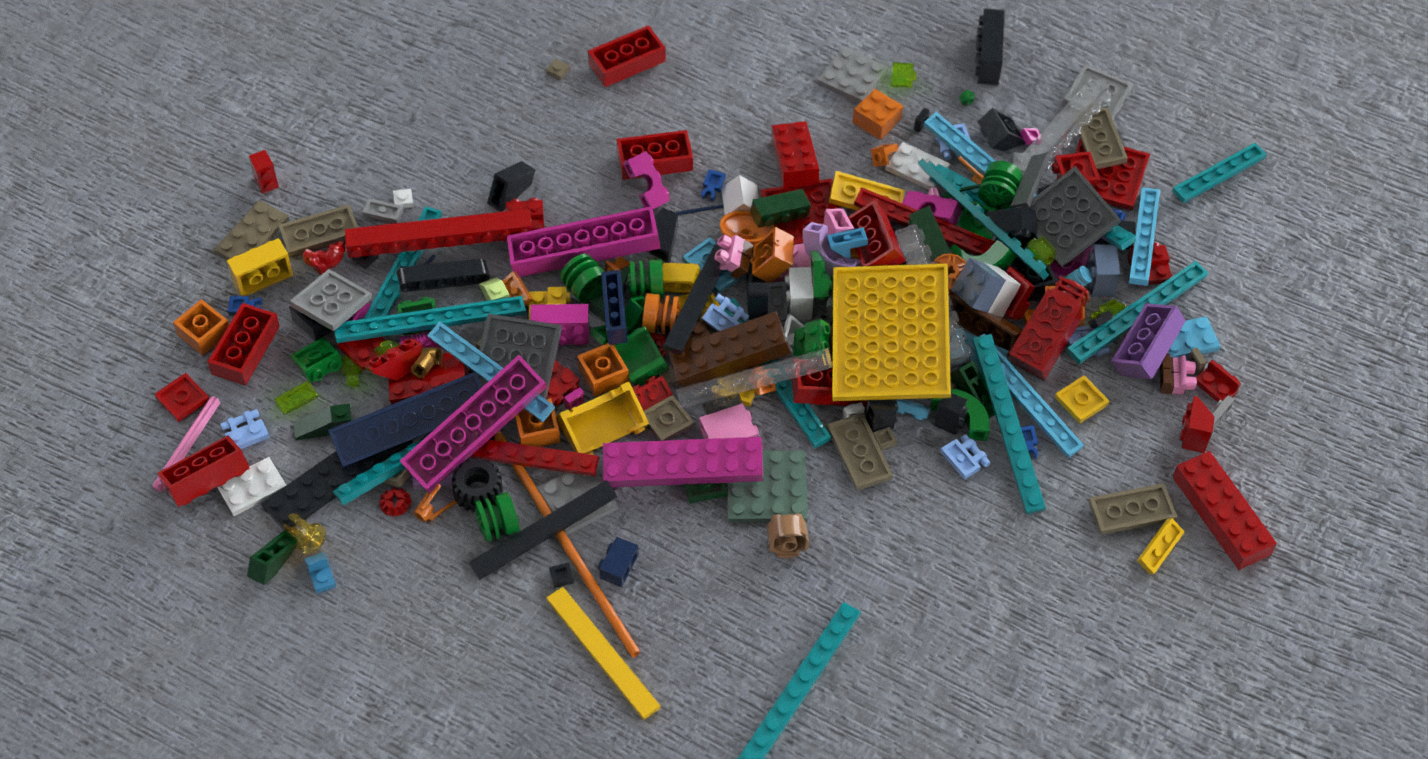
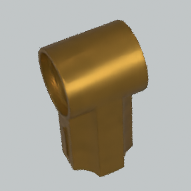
[411,347,442,378]

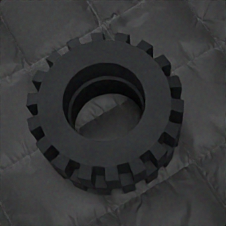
[452,458,503,513]

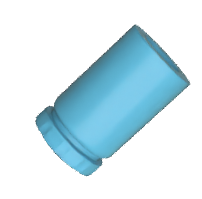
[1058,266,1093,287]

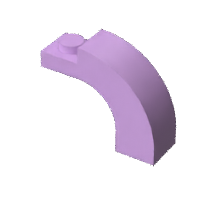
[803,222,862,276]

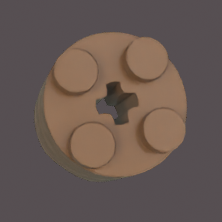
[767,513,809,558]

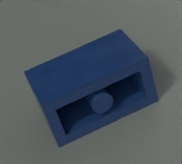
[598,537,639,587]

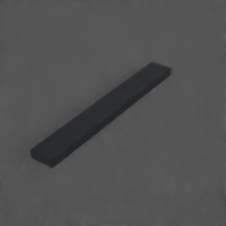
[663,244,723,355]
[469,480,618,580]

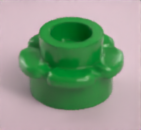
[959,90,975,106]

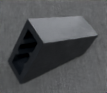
[487,161,535,212]
[646,208,678,263]

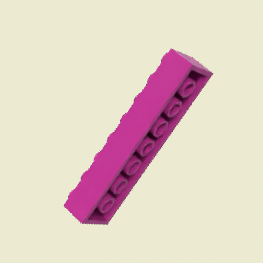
[507,206,661,277]
[400,355,547,493]
[603,437,764,487]

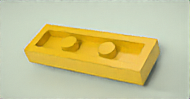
[1137,518,1185,575]

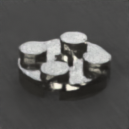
[702,392,742,415]

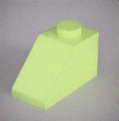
[479,278,509,301]

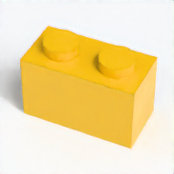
[662,263,701,293]

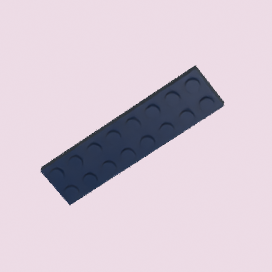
[328,372,482,467]

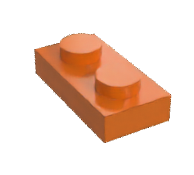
[502,271,533,307]

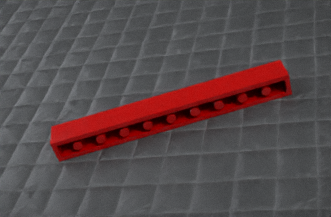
[345,209,533,258]

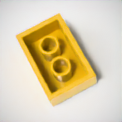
[227,238,293,296]

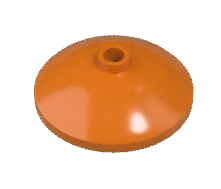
[720,210,775,246]

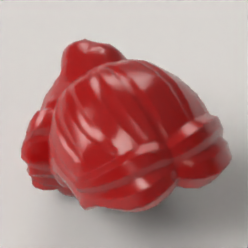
[302,241,346,275]

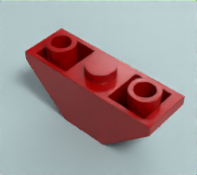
[364,338,423,381]

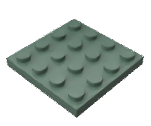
[727,451,808,523]

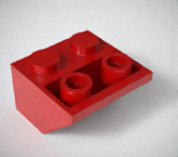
[1179,396,1215,453]

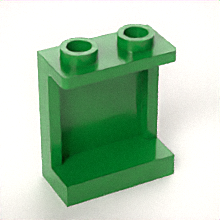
[613,326,669,386]

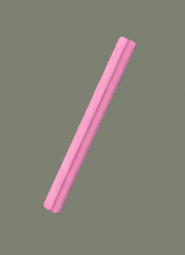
[152,396,220,492]

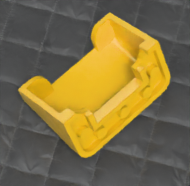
[556,382,649,455]

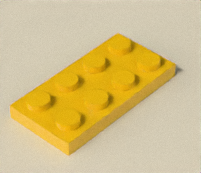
[829,171,905,220]

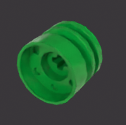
[978,161,1023,209]
[560,253,605,304]
[628,259,664,299]
[475,492,520,542]

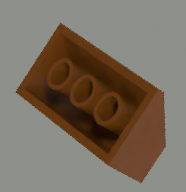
[949,294,1023,356]

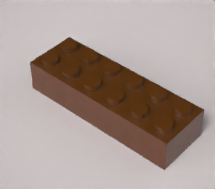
[669,311,791,391]

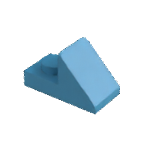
[827,227,868,259]
[305,552,336,593]

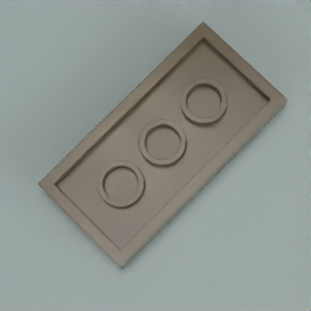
[1073,107,1128,169]
[214,200,290,260]
[278,204,358,257]
[827,413,893,491]
[1088,483,1177,535]

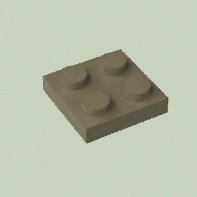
[644,395,694,441]

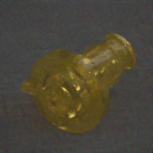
[283,513,326,553]

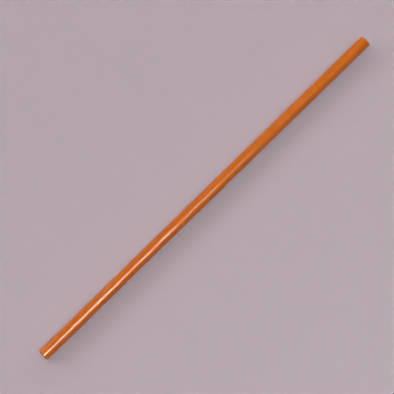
[493,430,640,658]

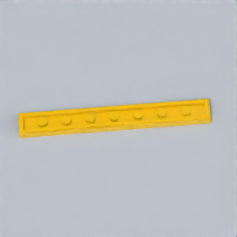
[546,587,660,720]

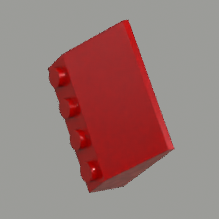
[388,353,469,405]

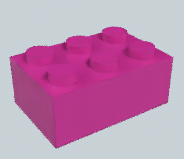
[530,304,589,346]

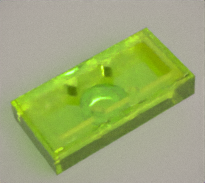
[274,381,318,415]

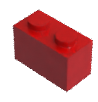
[248,149,279,194]

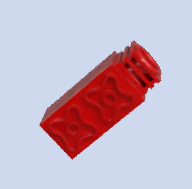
[1009,276,1090,381]

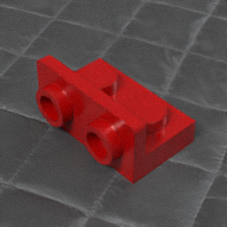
[1196,360,1241,402]
[633,376,674,411]

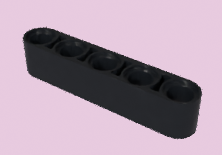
[396,259,490,292]

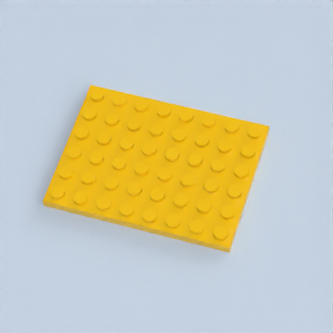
[832,264,951,401]

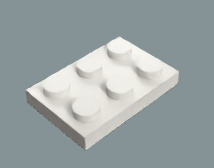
[885,142,950,190]
[216,457,287,517]

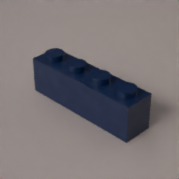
[601,270,628,345]

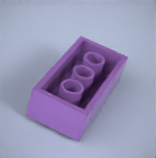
[1111,303,1186,379]

